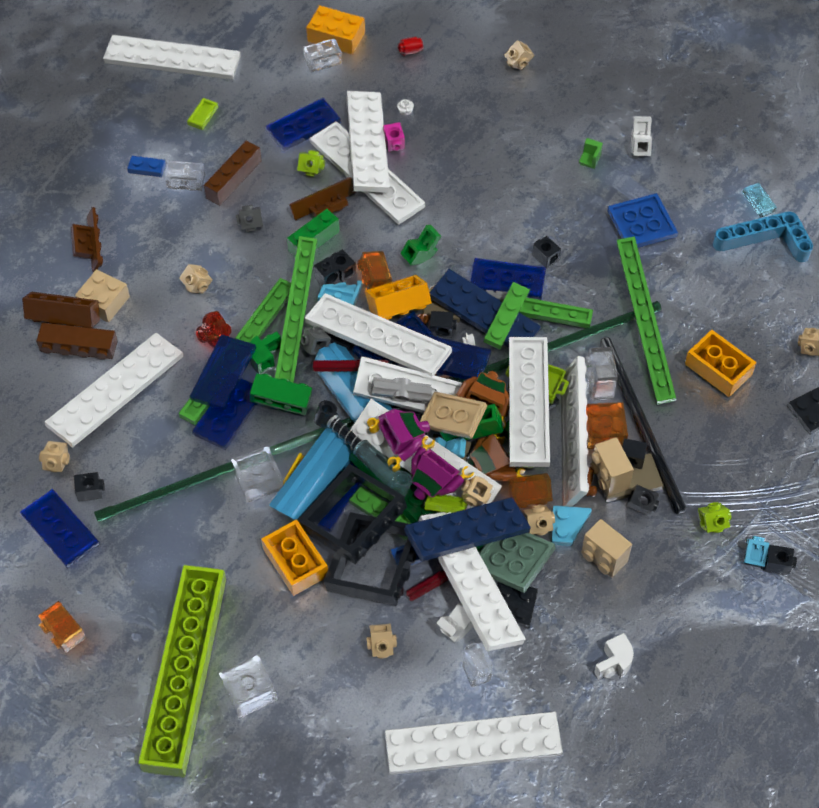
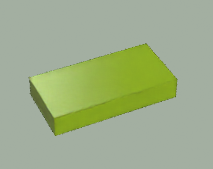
[187,98,218,130]
[425,494,468,513]

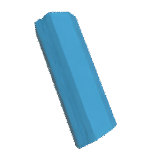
[315,343,392,424]
[269,427,354,520]

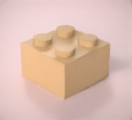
[75,269,130,323]
[590,437,634,496]
[581,519,632,578]

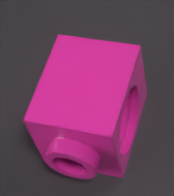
[383,122,405,152]

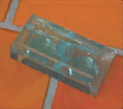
[743,183,777,218]

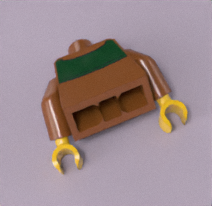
[456,371,510,429]
[470,433,528,483]

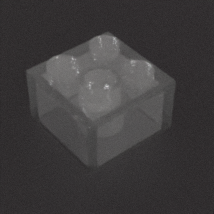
[585,346,618,401]
[231,446,283,503]
[219,655,278,718]

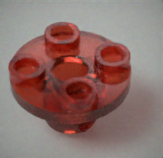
[196,311,232,349]

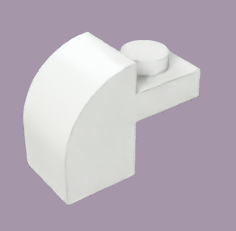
[631,116,652,156]
[437,603,473,642]
[594,633,633,680]

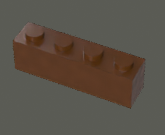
[204,140,262,206]
[22,291,100,328]
[36,323,118,360]

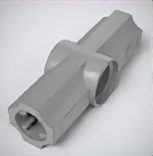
[371,377,432,402]

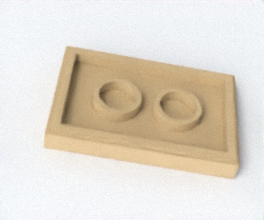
[420,391,487,439]

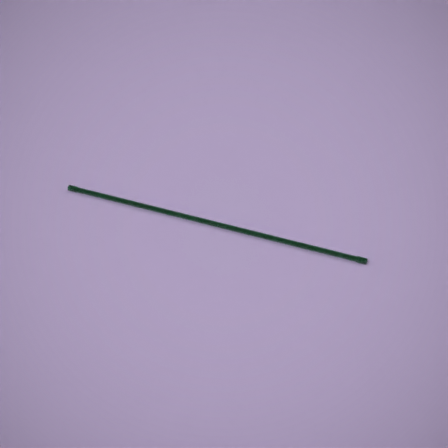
[94,301,661,523]

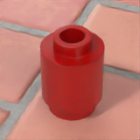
[398,37,423,56]

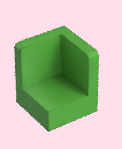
[579,138,603,169]

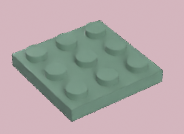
[480,533,556,593]

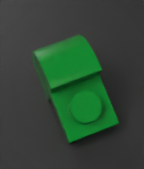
[400,225,442,265]
[248,331,281,374]

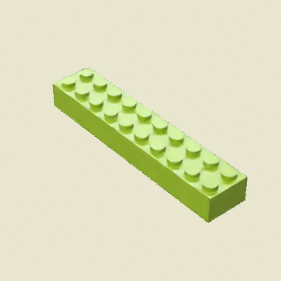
[138,565,227,778]

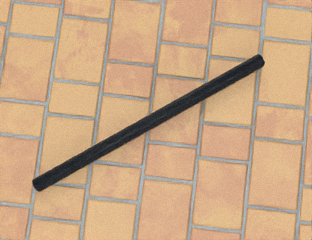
[600,337,687,514]

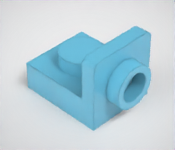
[436,437,466,458]
[744,536,769,567]

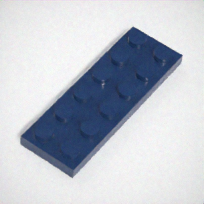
[430,269,541,348]
[404,497,531,562]

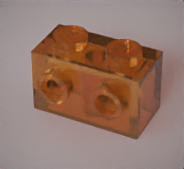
[357,251,392,290]
[508,473,553,508]
[38,601,86,653]

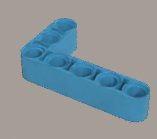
[713,211,813,263]

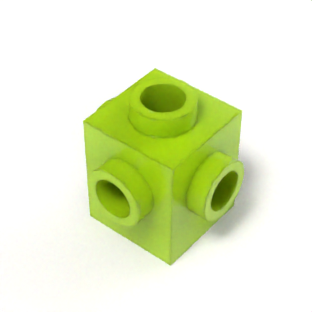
[297,150,325,176]
[698,502,731,533]

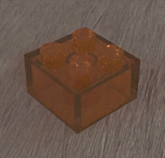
[586,402,628,449]

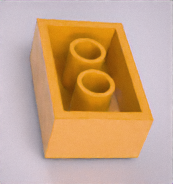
[306,5,365,55]
[365,275,432,320]
[685,329,757,397]
[261,519,328,596]

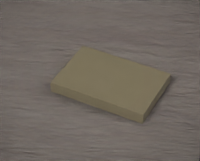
[598,453,664,502]

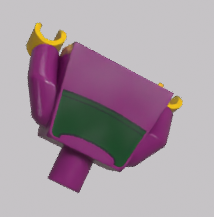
[367,409,430,472]
[411,436,474,500]

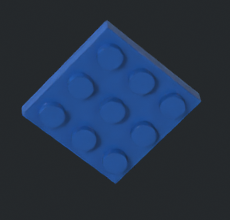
[607,193,678,248]

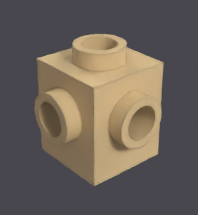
[504,40,535,70]
[179,264,213,294]
[798,328,819,356]
[39,441,70,472]
[460,476,493,507]
[523,505,555,535]
[367,624,397,658]

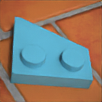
[318,281,363,306]
[552,506,592,546]

